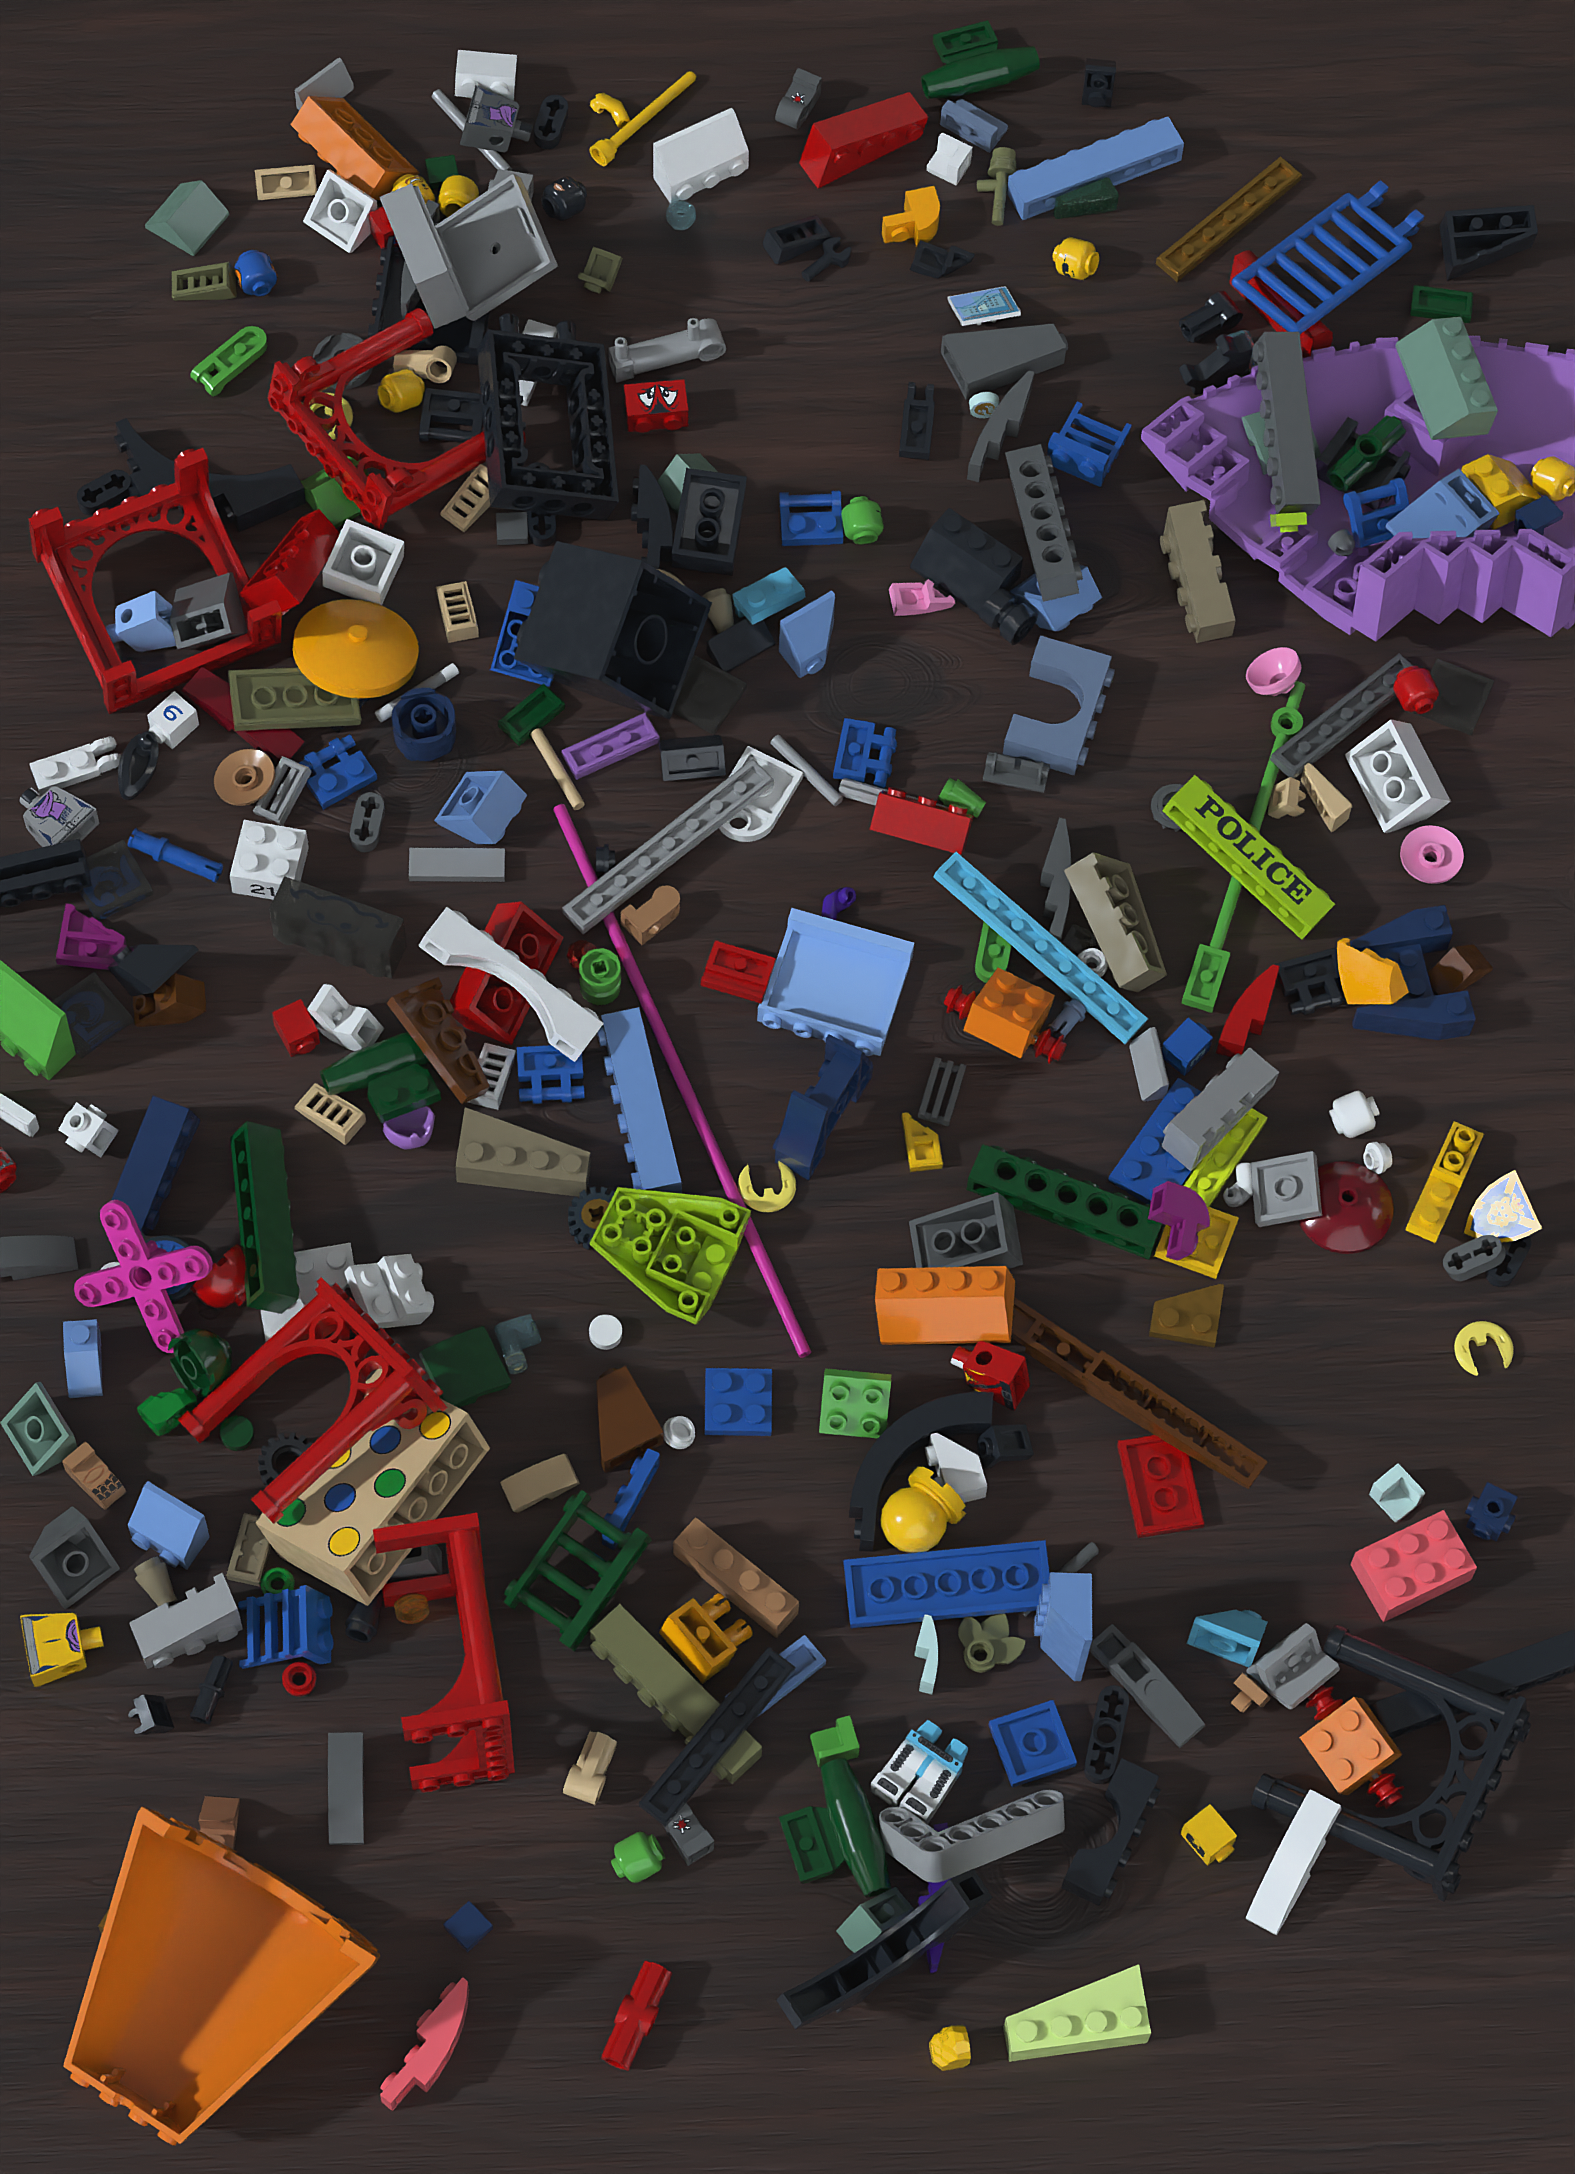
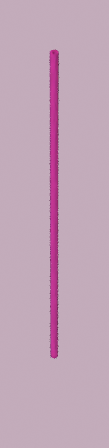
[553,804,811,1358]

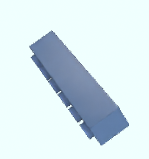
[1007,116,1184,220]
[597,1007,682,1194]

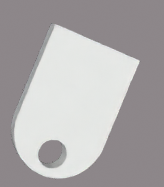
[719,746,803,842]

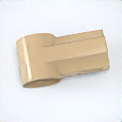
[393,346,457,383]
[563,1731,617,1805]

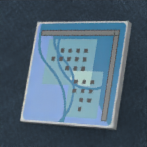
[948,286,1021,326]

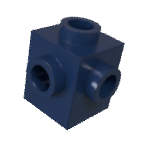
[1465,1482,1517,1541]

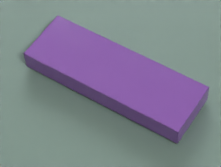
[562,712,660,780]

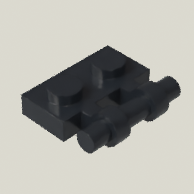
[1275,947,1346,1015]

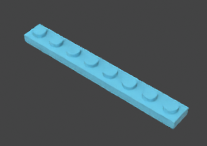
[933,852,1148,1044]

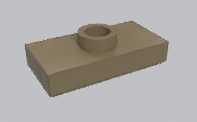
[226,1513,271,1587]

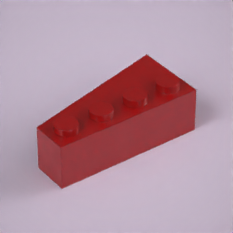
[799,92,928,189]

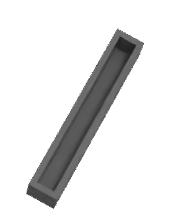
[1253,332,1321,515]

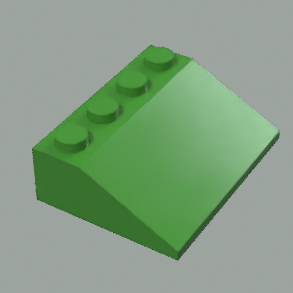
[0,960,76,1080]

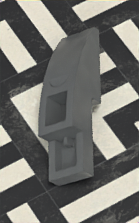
[1089,1624,1205,1748]

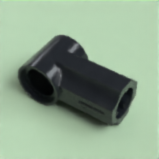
[1179,291,1243,343]

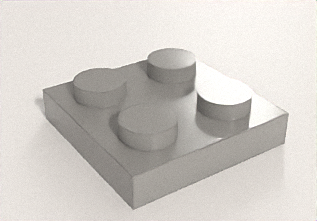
[1251,1151,1322,1227]

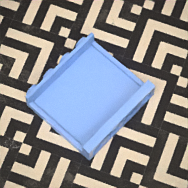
[757,908,914,1056]

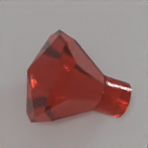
[567,940,596,969]

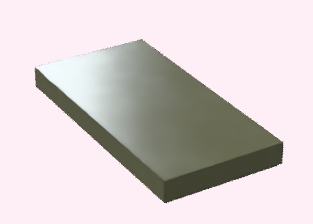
[228,667,361,731]

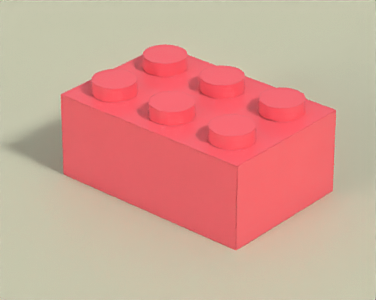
[1350,1510,1477,1623]

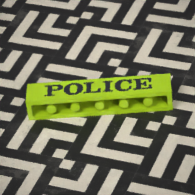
[1162,775,1335,940]

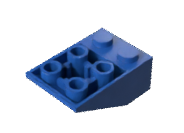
[490,580,553,687]

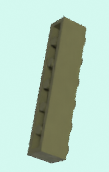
[590,1604,762,1784]

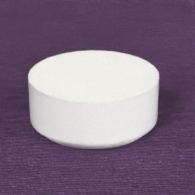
[589,1315,622,1350]

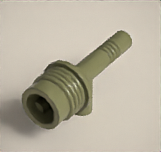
[977,147,1017,226]

